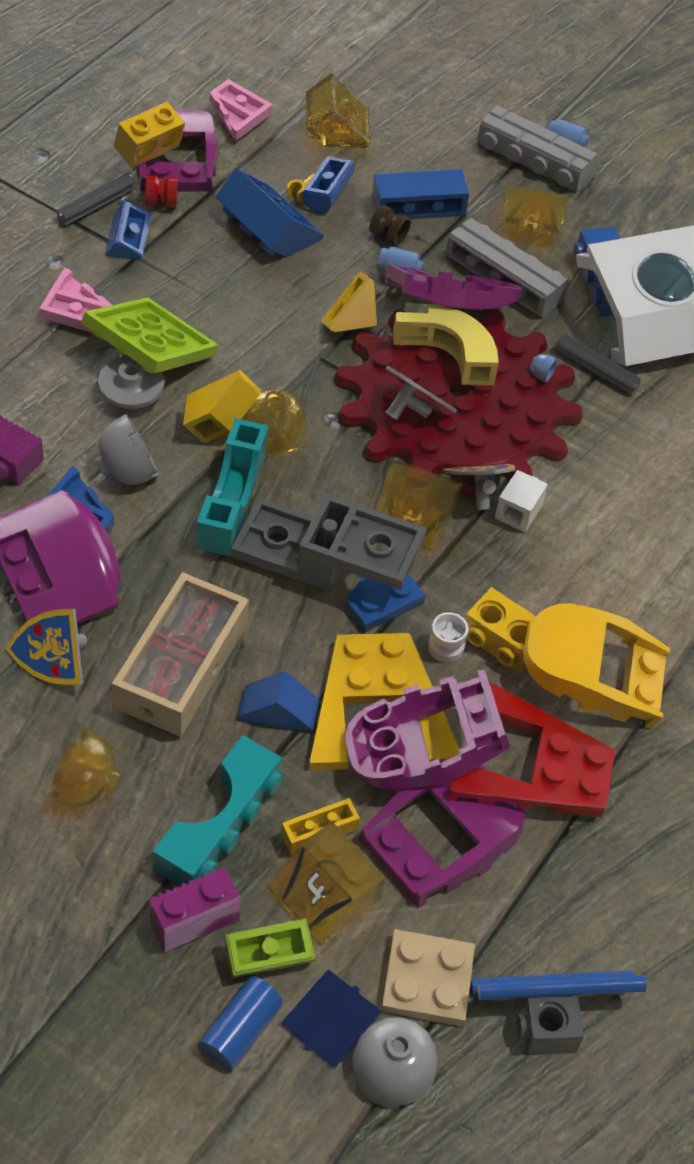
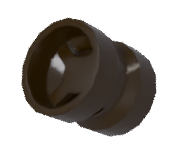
[369,204,411,246]

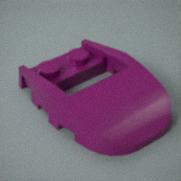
[135,109,219,192]
[385,264,523,310]
[345,669,511,790]
[359,765,524,908]

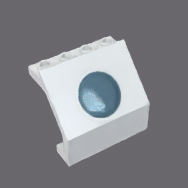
[576,225,694,366]

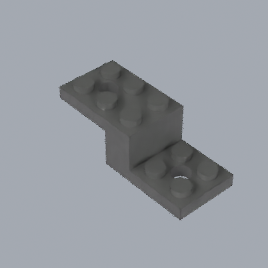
[231,493,427,592]

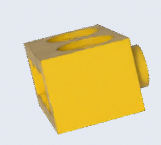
[114,101,185,168]
[465,587,535,674]

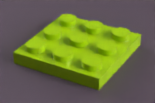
[81,297,219,374]

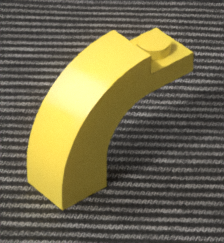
[393,304,499,385]

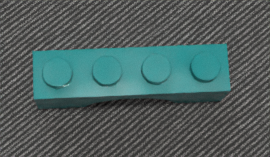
[197,418,269,556]
[153,735,284,887]

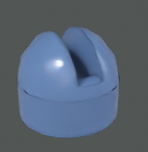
[530,354,558,383]

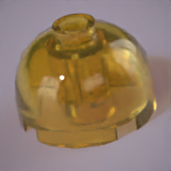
[241,388,307,455]
[48,725,120,807]

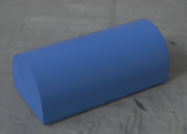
[303,156,355,213]
[198,976,283,1072]

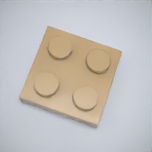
[381,929,475,1027]

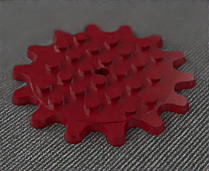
[334,304,583,496]

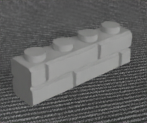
[477,105,598,192]
[445,218,568,318]

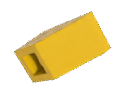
[183,370,261,444]

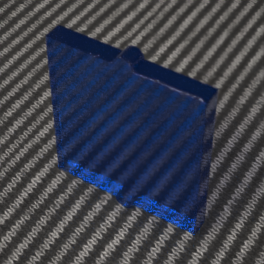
[282,969,382,1069]

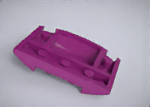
[0,490,121,624]

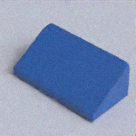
[105,201,151,260]

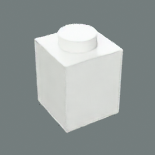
[495,470,548,532]

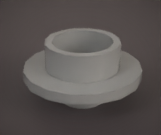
[98,356,165,410]

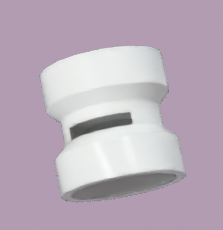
[428,612,469,663]

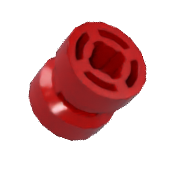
[145,175,178,208]

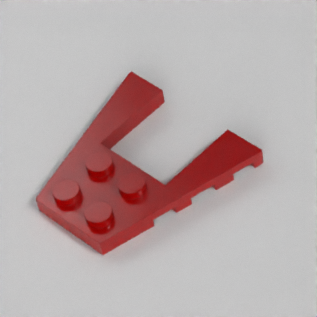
[447,676,615,817]

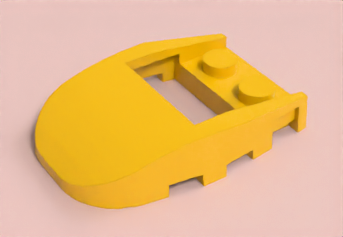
[524,603,670,729]

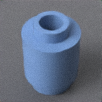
[548,120,590,148]
[377,247,425,278]

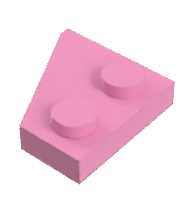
[210,79,273,140]
[39,268,112,333]

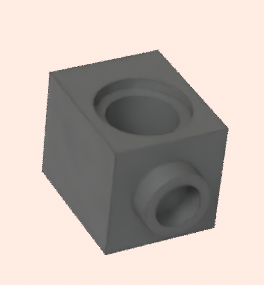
[516,996,584,1055]

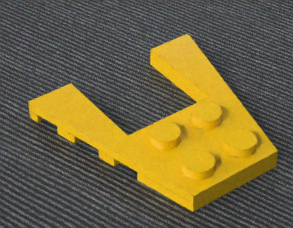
[309,633,460,771]

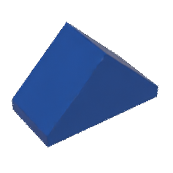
[238,671,319,733]

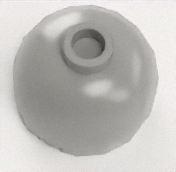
[95,414,160,485]
[352,1017,438,1109]

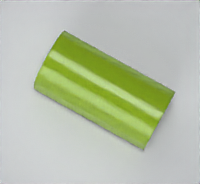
[225,918,315,978]

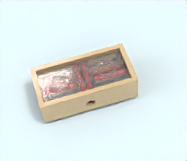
[112,572,249,737]

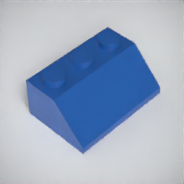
[215,167,325,257]

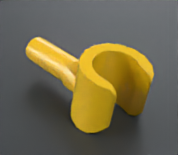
[287,174,314,202]

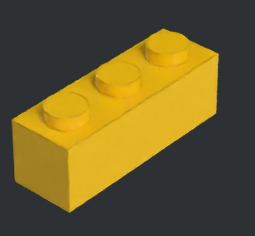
[281,798,360,855]

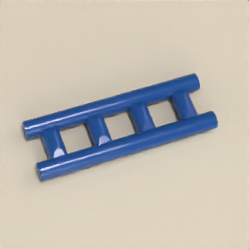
[470,970,647,1001]

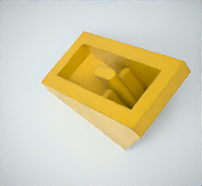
[321,271,377,332]

